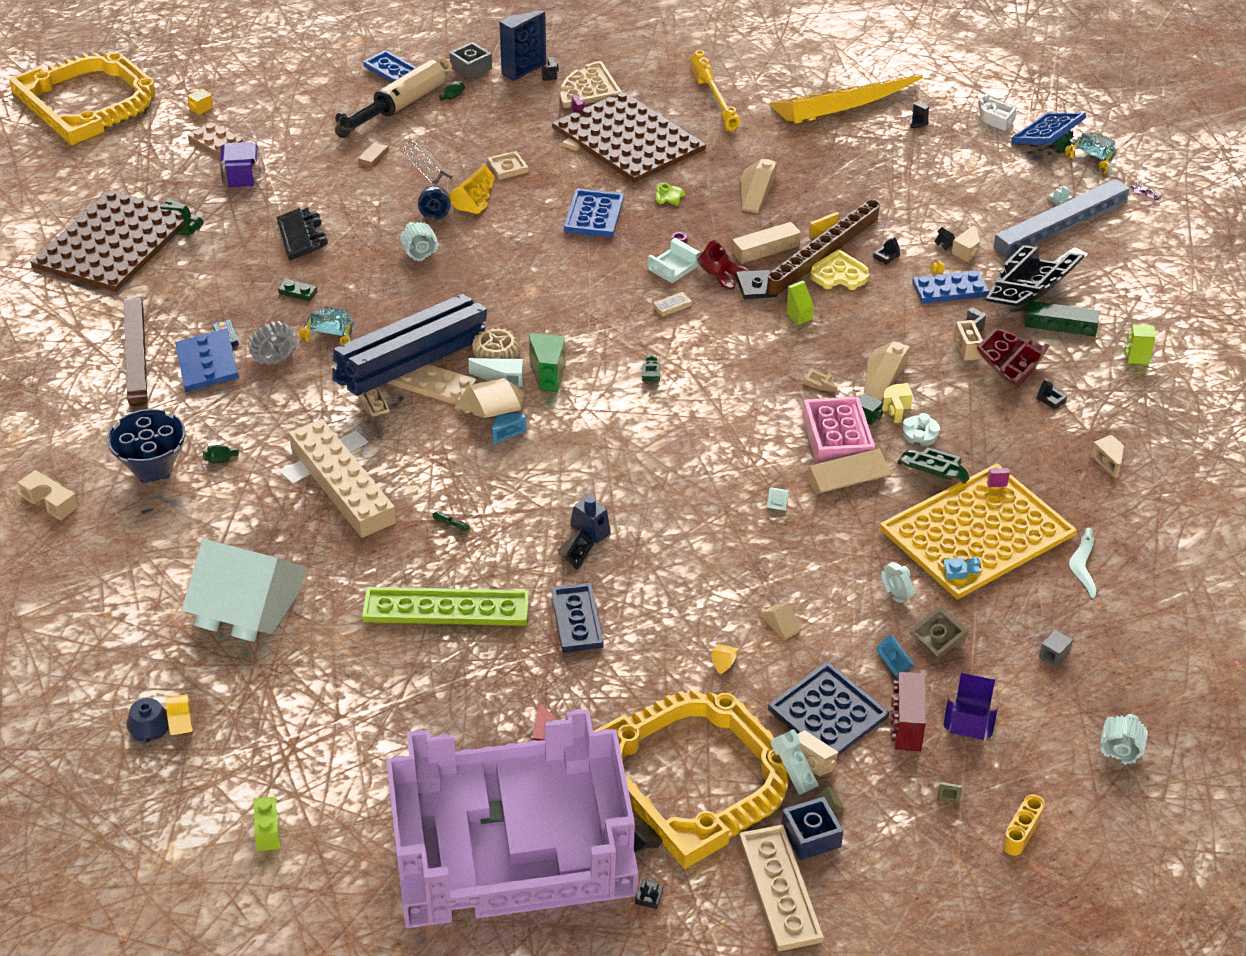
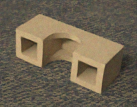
[17,470,78,520]

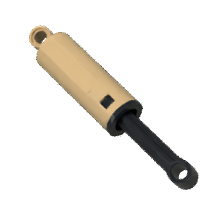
[335,58,452,138]

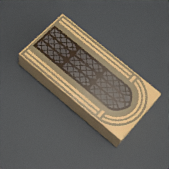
[653,292,692,317]

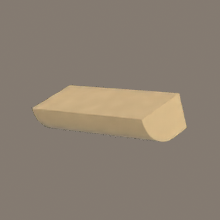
[806,448,891,494]

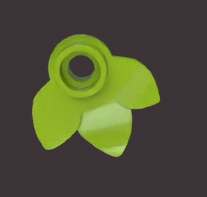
[655,182,686,206]

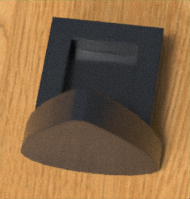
[910,101,929,128]
[873,237,900,265]
[1036,379,1067,410]
[634,825,663,853]

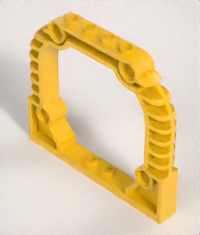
[9,53,156,145]
[593,690,788,869]

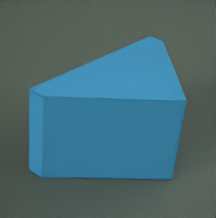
[492,412,527,444]

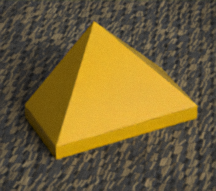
[809,212,839,238]

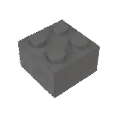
[449,42,492,80]

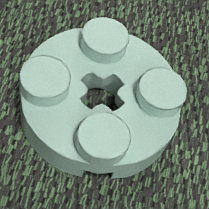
[902,413,940,446]
[881,562,916,603]

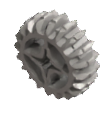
[248,321,297,366]

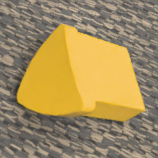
[711,644,739,674]

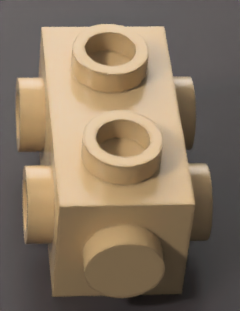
[797,730,838,777]

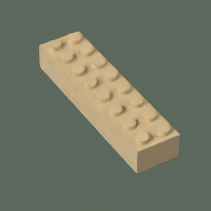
[289,419,396,538]

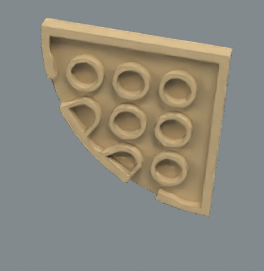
[560,61,621,108]

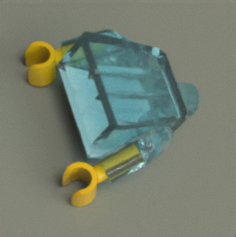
[1065,133,1117,174]
[298,307,354,347]

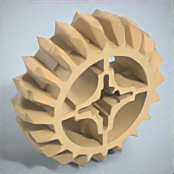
[472,327,521,359]

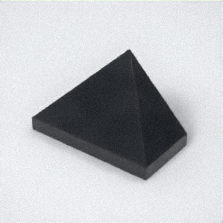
[559,529,594,570]

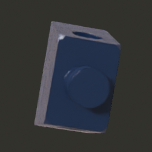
[570,495,611,544]

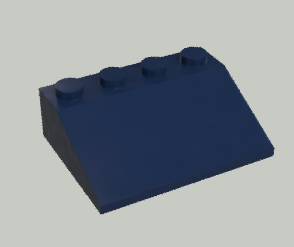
[499,10,547,81]

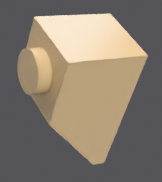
[952,226,980,262]
[1091,435,1124,478]

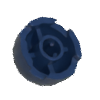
[418,186,451,220]

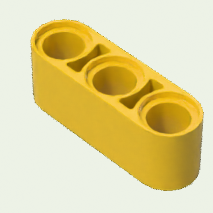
[1003,794,1045,856]

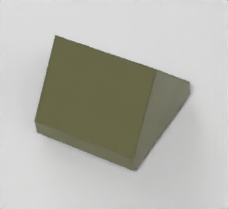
[816,786,844,814]

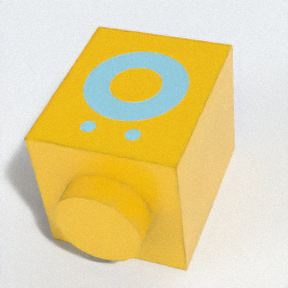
[187,89,214,115]

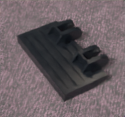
[276,208,328,261]

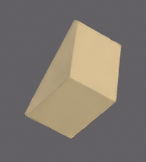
[759,603,801,640]

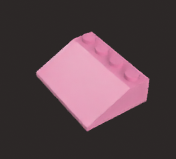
[802,397,875,464]

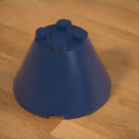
[107,409,186,483]

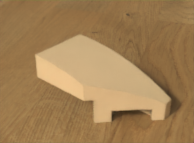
[803,368,838,392]

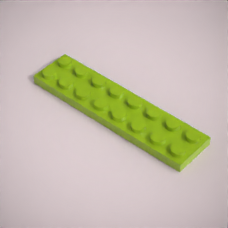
[362,587,529,626]

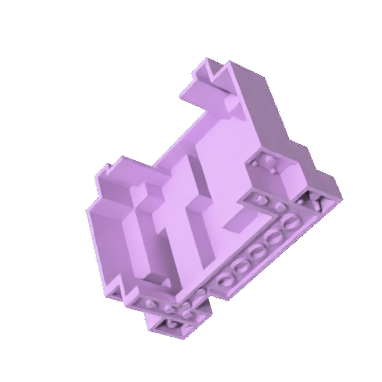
[386,709,638,928]

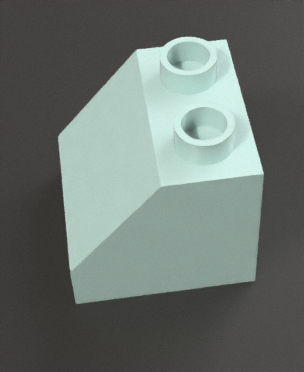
[182,538,307,642]

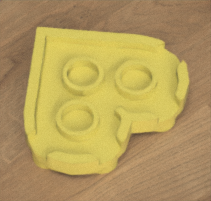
[810,249,869,290]

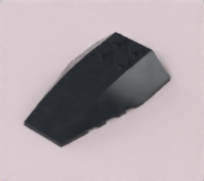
[986,245,1084,306]

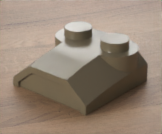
[909,606,969,658]

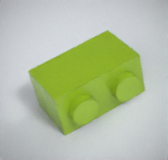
[1124,324,1156,365]
[253,796,281,851]

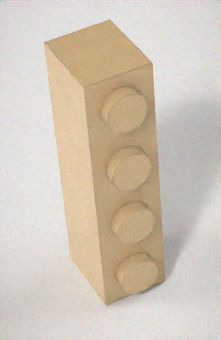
[732,222,801,264]

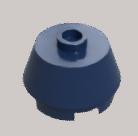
[126,698,169,742]

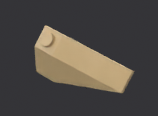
[740,159,777,214]
[864,341,910,401]

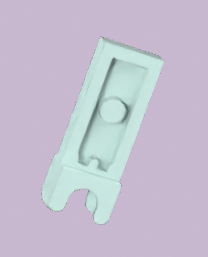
[770,730,819,795]

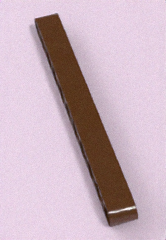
[766,200,880,295]

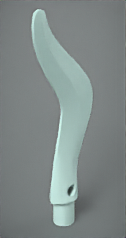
[1069,528,1096,598]

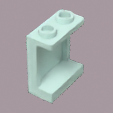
[647,238,700,283]

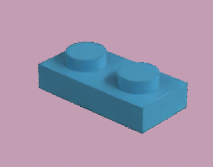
[876,635,915,678]

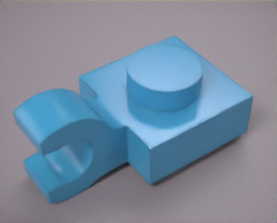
[943,557,981,579]

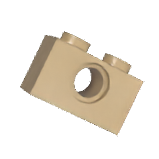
[954,320,983,361]

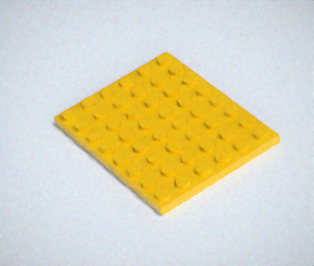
[879,464,1077,600]

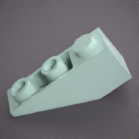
[468,358,523,387]

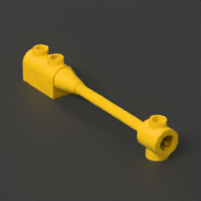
[690,50,740,131]

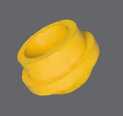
[930,260,945,275]

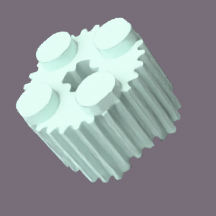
[400,222,439,262]
[1100,714,1148,765]

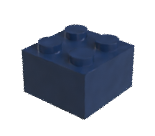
[781,797,843,860]

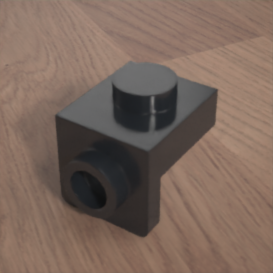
[542,57,559,81]

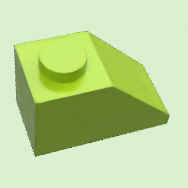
[786,281,814,325]

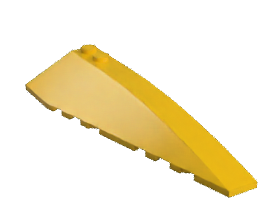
[769,75,923,124]

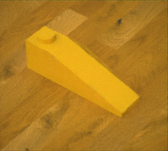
[449,164,495,214]

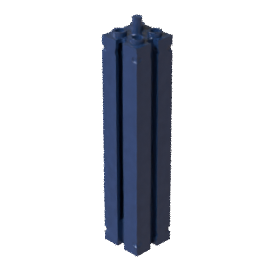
[332,293,487,396]

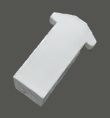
[978,93,1017,131]

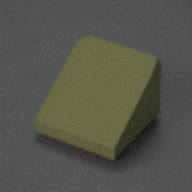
[937,782,962,802]

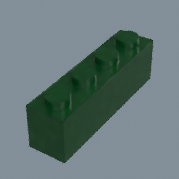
[1025,301,1100,337]

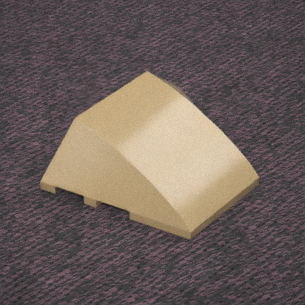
[454,378,525,418]

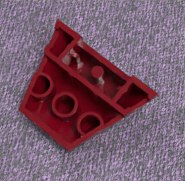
[977,328,1050,388]

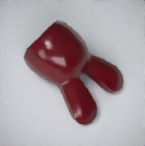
[697,240,749,290]

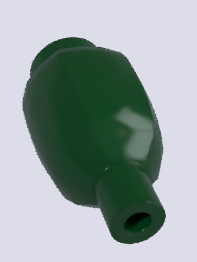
[439,81,465,101]
[203,445,239,464]

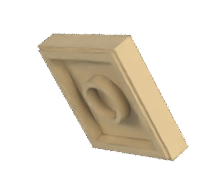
[487,151,529,180]

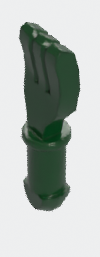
[432,511,470,531]

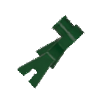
[160,198,204,236]

